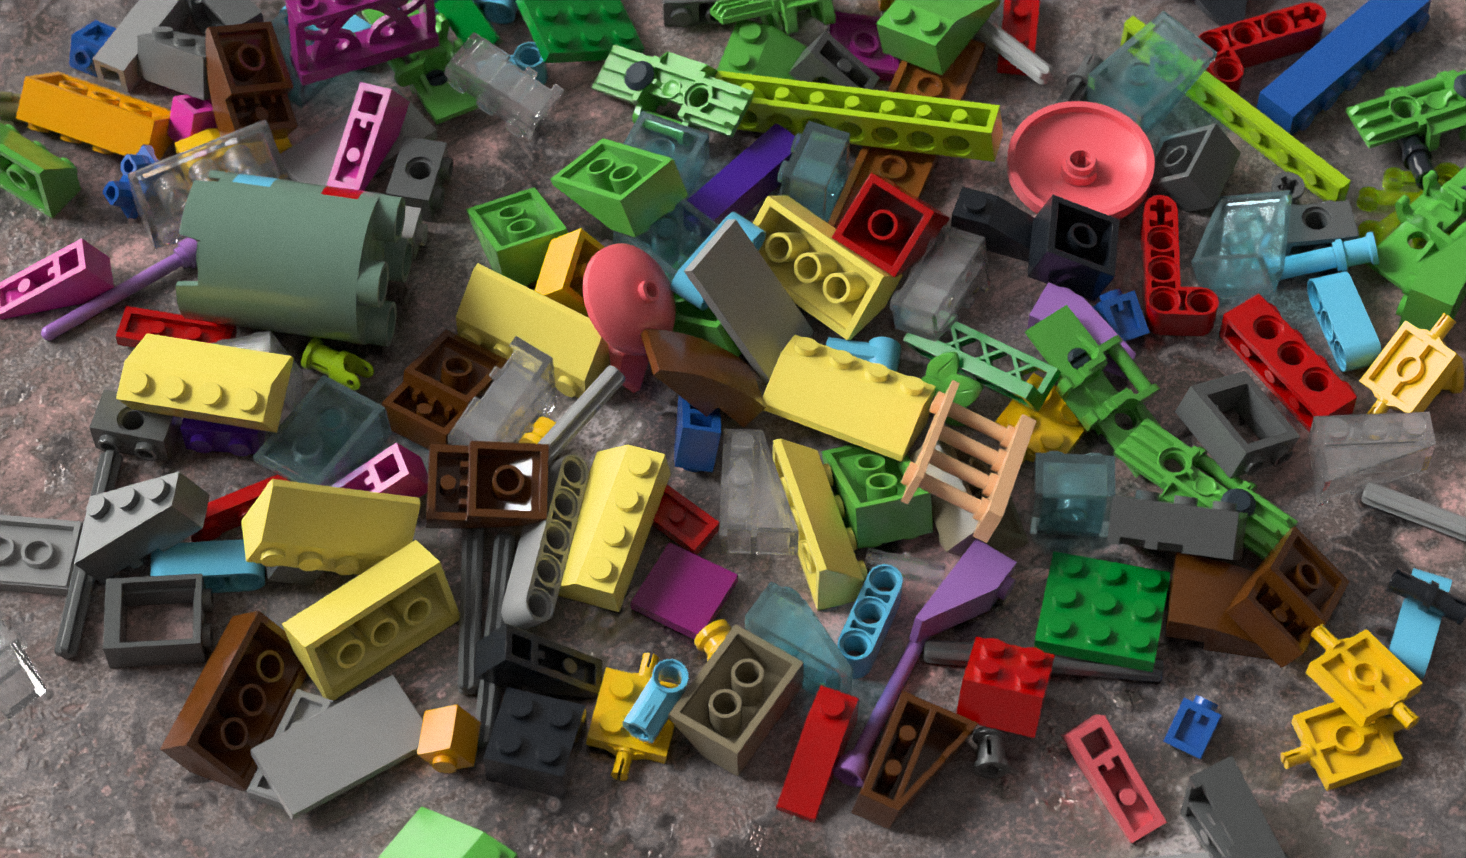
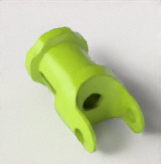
[301,338,374,390]

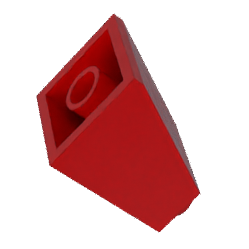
[831,173,950,277]

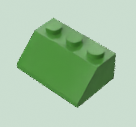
[0,123,81,219]

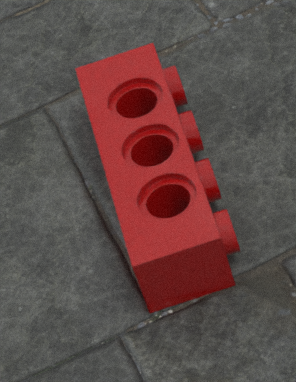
[1219,293,1357,440]

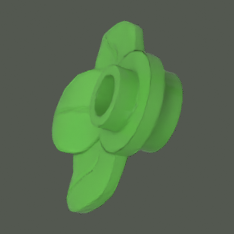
[920,352,984,426]

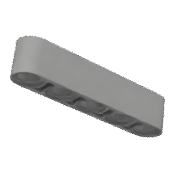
[501,454,589,630]

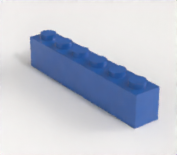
[1256,0,1431,135]

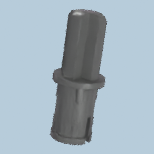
[1056,54,1105,103]

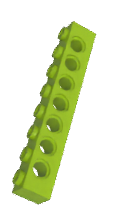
[707,70,1003,162]

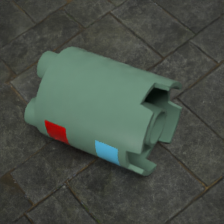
[175,170,413,347]

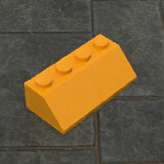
[16,72,173,160]

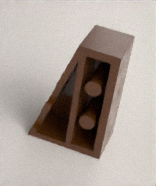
[851,691,978,829]

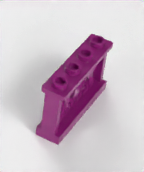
[285,0,439,86]

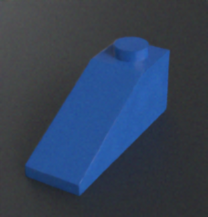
[674,396,721,472]

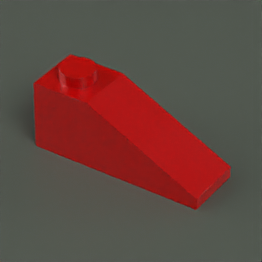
[776,685,859,823]

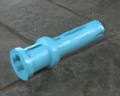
[1262,232,1379,284]

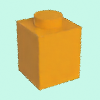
[417,704,481,773]

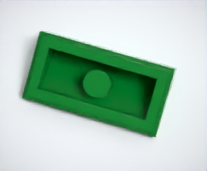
[435,0,504,63]

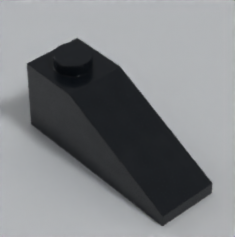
[949,186,1034,262]
[476,624,602,698]

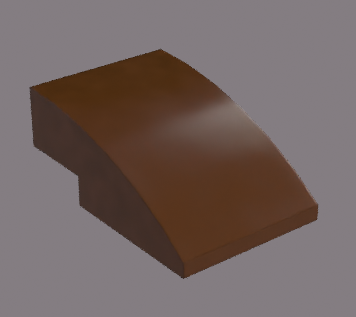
[205,21,298,146]
[380,329,510,450]
[641,329,766,427]
[426,441,549,529]
[1226,526,1350,669]
[1165,552,1272,660]

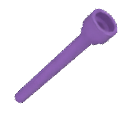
[41,238,197,341]
[834,637,929,787]

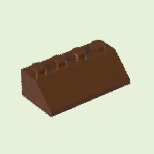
[160,610,308,791]

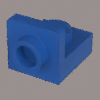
[69,20,116,77]
[1093,288,1150,342]
[1163,695,1223,760]

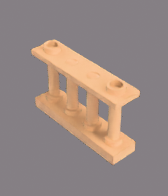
[901,380,1036,543]

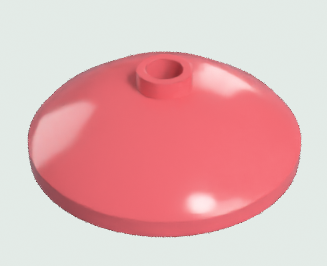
[583,243,676,356]

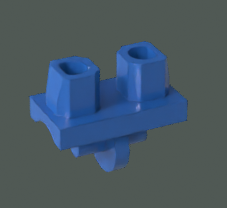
[103,144,168,219]

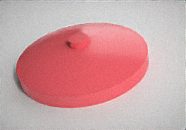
[1007,101,1155,219]

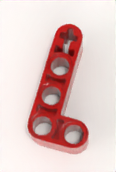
[1193,2,1326,95]
[1140,195,1219,336]

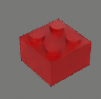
[956,636,1055,738]

